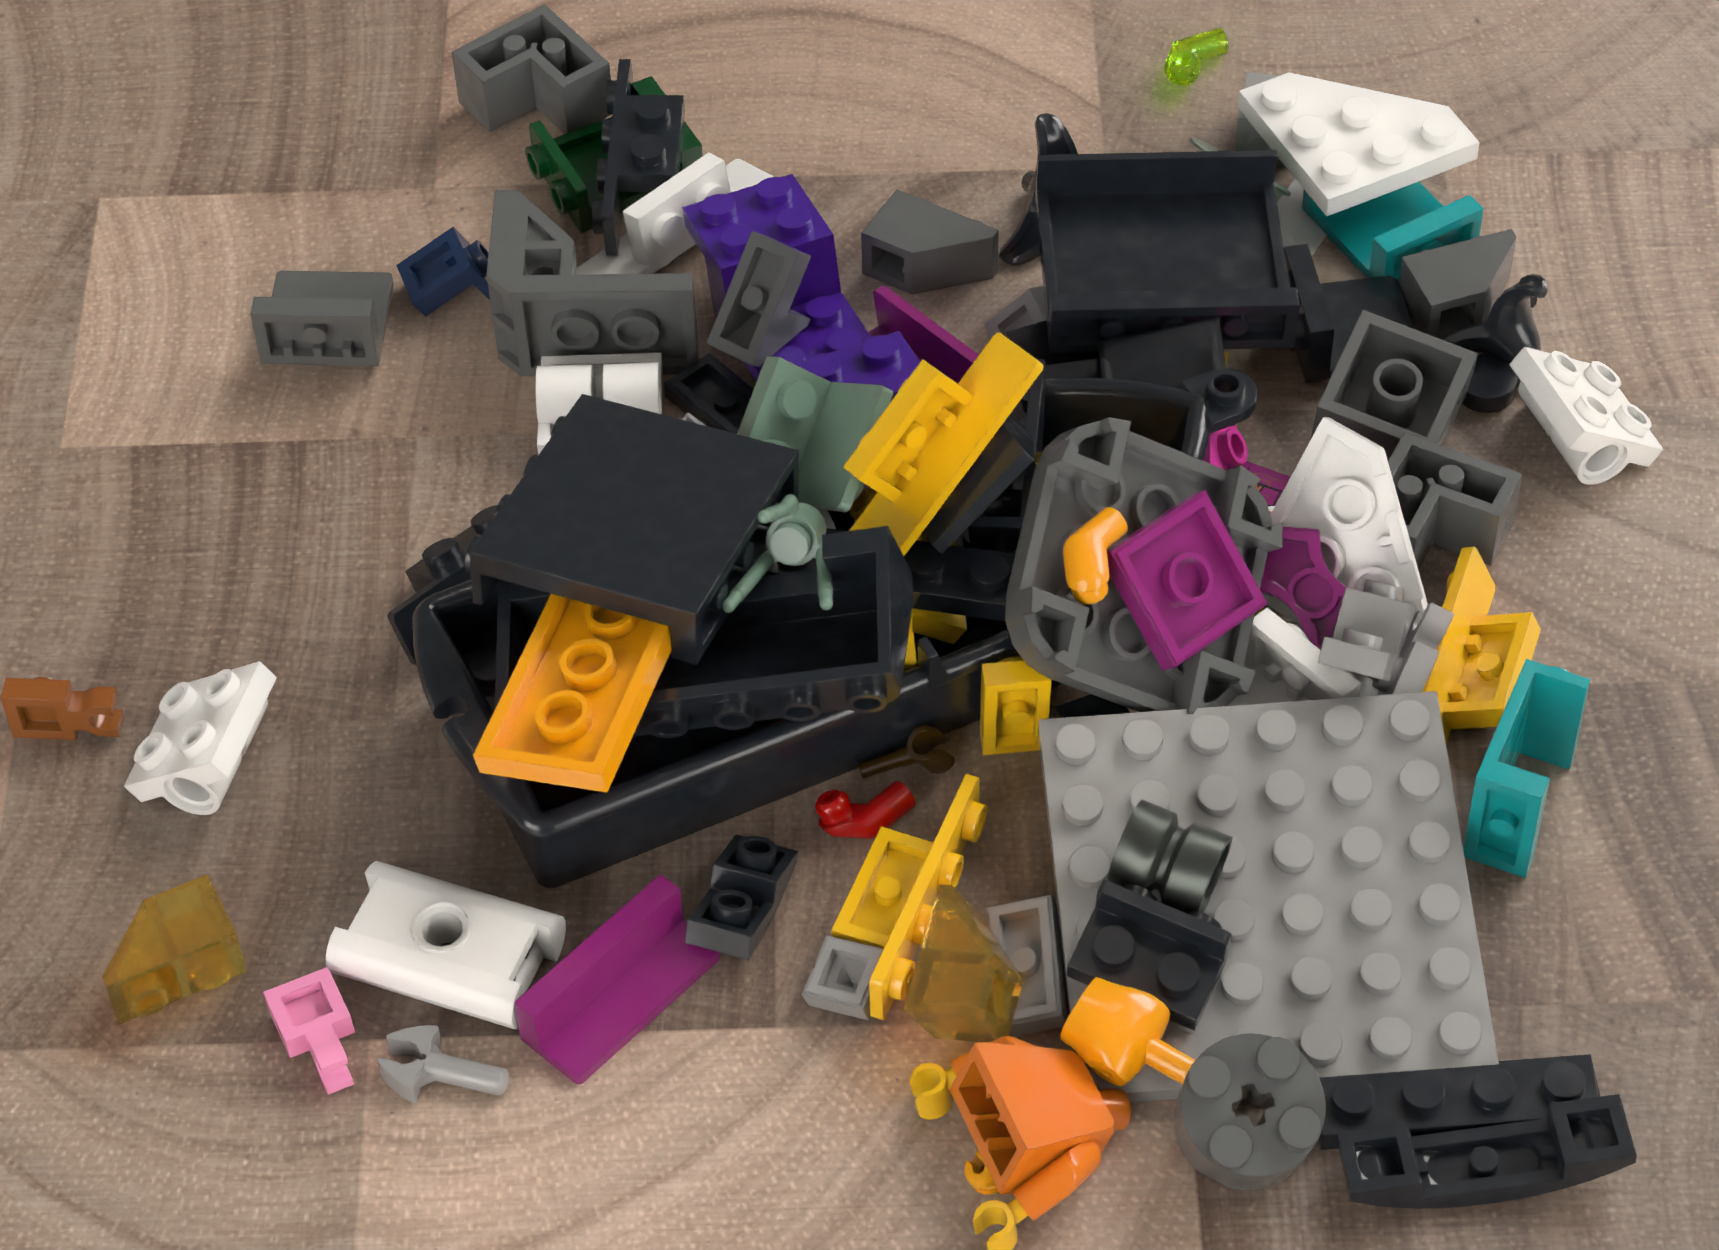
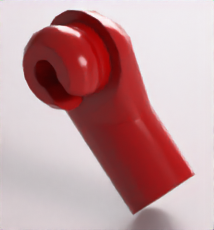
[815,781,916,839]

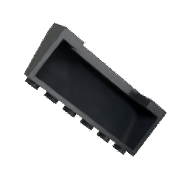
[495,526,913,738]

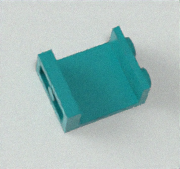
[1302,182,1484,282]
[1463,659,1591,878]

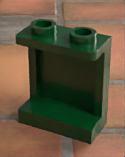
[525,76,703,233]

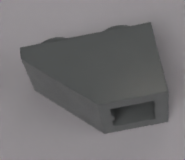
[861,190,999,295]
[1399,229,1516,340]

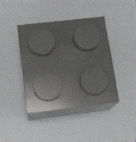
[1310,310,1478,460]

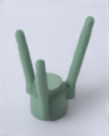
[722,494,833,613]

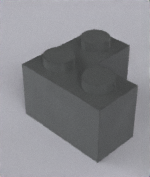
[452,4,612,134]
[1388,432,1522,570]

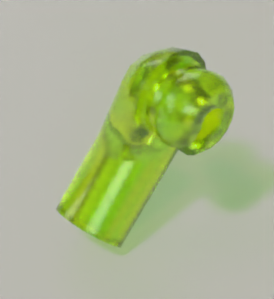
[1163,27,1229,86]

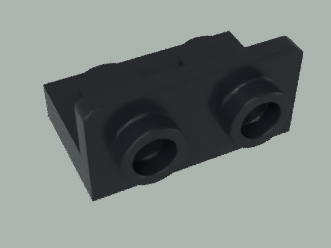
[1066,880,1232,1031]

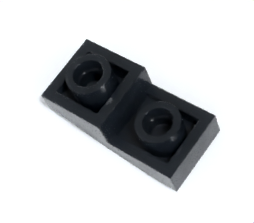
[685,834,798,960]

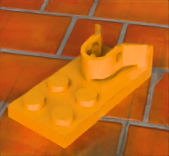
[473,594,672,793]

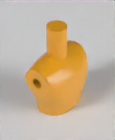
[1060,977,1195,1086]

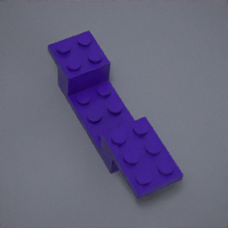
[682,174,920,490]

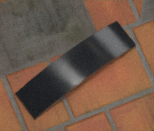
[1336,1094,1637,1209]

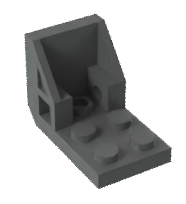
[487,190,700,376]

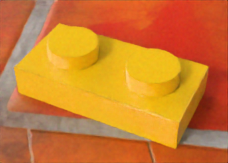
[980,657,1051,756]

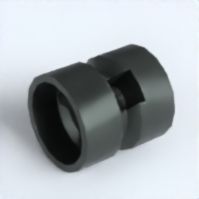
[1108,799,1233,912]

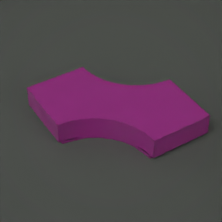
[1260,527,1346,650]

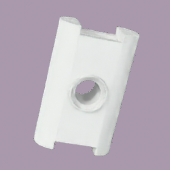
[326,861,566,1030]

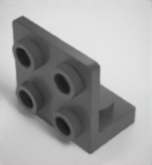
[250,270,394,366]

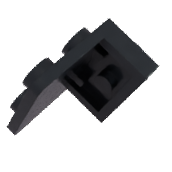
[1284,244,1414,382]

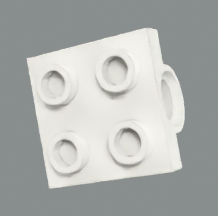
[1509,347,1664,485]
[536,353,663,455]
[124,661,277,815]

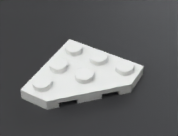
[1238,72,1480,216]
[1262,417,1428,645]

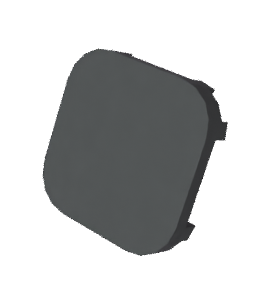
[1005,417,1283,714]

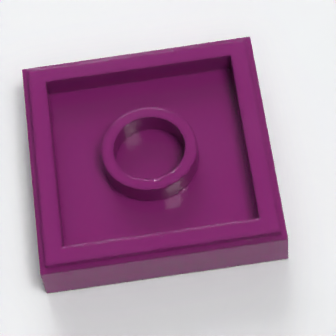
[1107,490,1268,671]

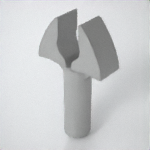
[377,1025,510,1103]

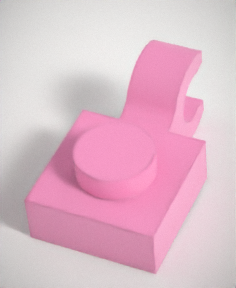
[263,967,355,1095]

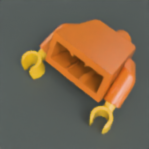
[910,1036,1131,1250]

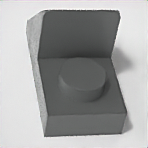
[706,231,811,367]

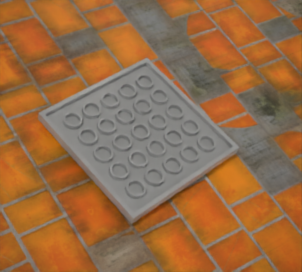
[1038,691,1499,1103]

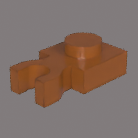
[0,677,125,740]

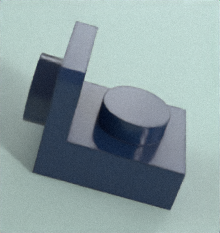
[396,227,490,316]

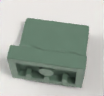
[737,356,893,512]

